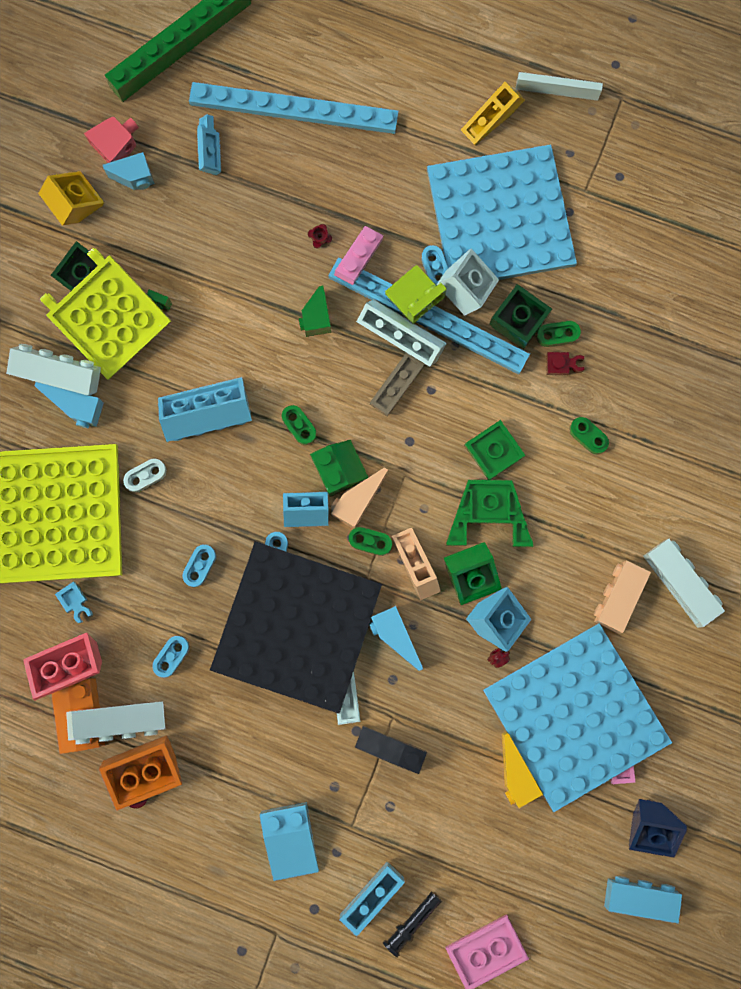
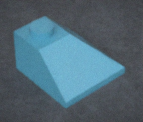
[466,587,531,652]

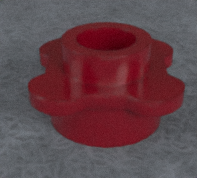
[308,224,332,249]
[487,648,510,668]

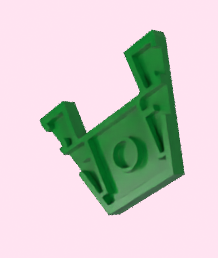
[446,480,533,547]

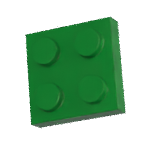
[464,420,526,480]

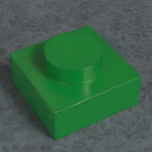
[147,289,172,311]

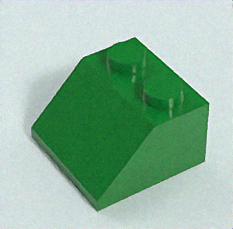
[310,440,369,497]
[443,542,502,605]

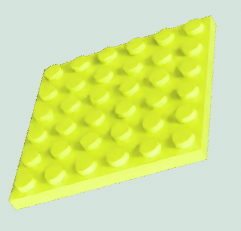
[0,444,122,584]

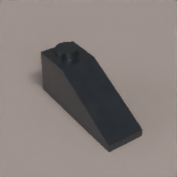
[355,726,427,774]

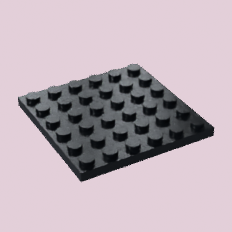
[209,541,382,714]

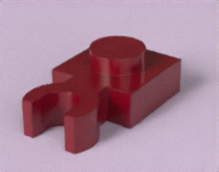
[546,352,585,375]

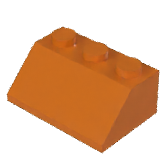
[52,678,105,754]
[99,735,182,811]

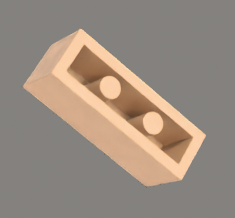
[594,560,651,634]

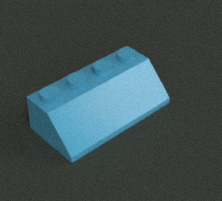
[158,377,252,442]

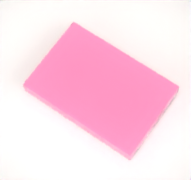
[445,914,529,989]

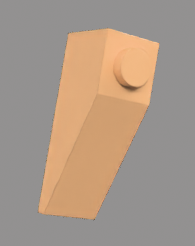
[330,468,388,529]
[392,527,441,600]

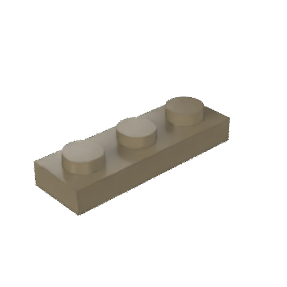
[370,352,425,417]

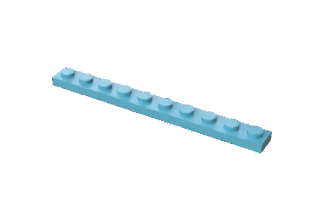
[189,82,398,134]
[328,257,530,375]

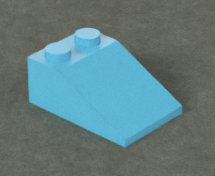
[259,802,319,881]

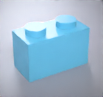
[283,492,328,527]

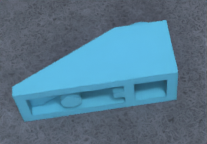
[35,382,104,429]
[369,606,423,671]

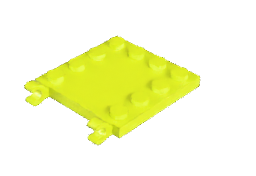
[40,248,171,380]

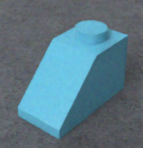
[103,152,154,190]

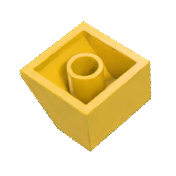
[38,171,104,226]

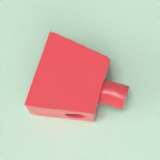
[84,117,139,163]

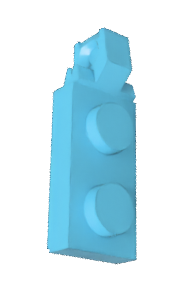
[197,114,221,175]

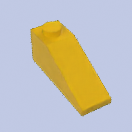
[461,82,525,145]
[502,732,543,808]

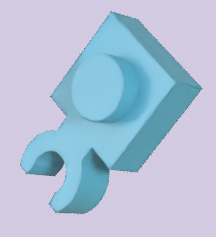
[55,581,93,623]

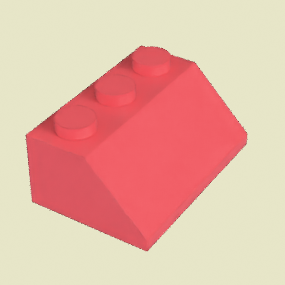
[23,633,102,701]

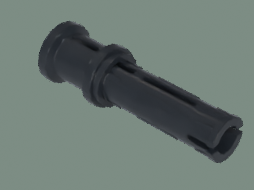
[383,891,442,958]

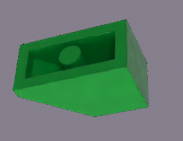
[298,285,331,337]

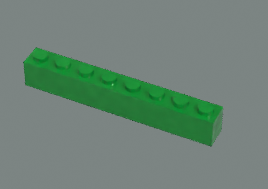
[104,0,251,102]

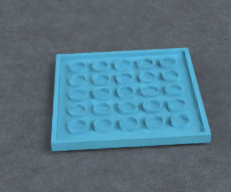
[427,144,577,280]
[483,624,672,812]

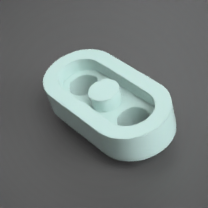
[123,459,167,492]

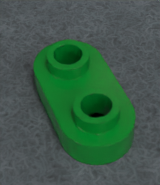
[537,321,581,347]
[282,405,316,445]
[569,417,609,455]
[349,527,392,556]

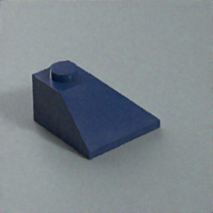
[629,799,687,858]

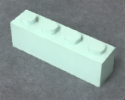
[357,299,447,367]
[6,344,101,396]
[643,539,725,628]
[66,701,165,744]

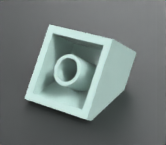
[436,248,499,316]

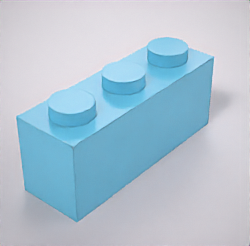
[339,862,405,936]
[604,876,682,924]

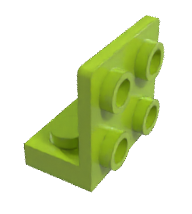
[385,265,447,324]

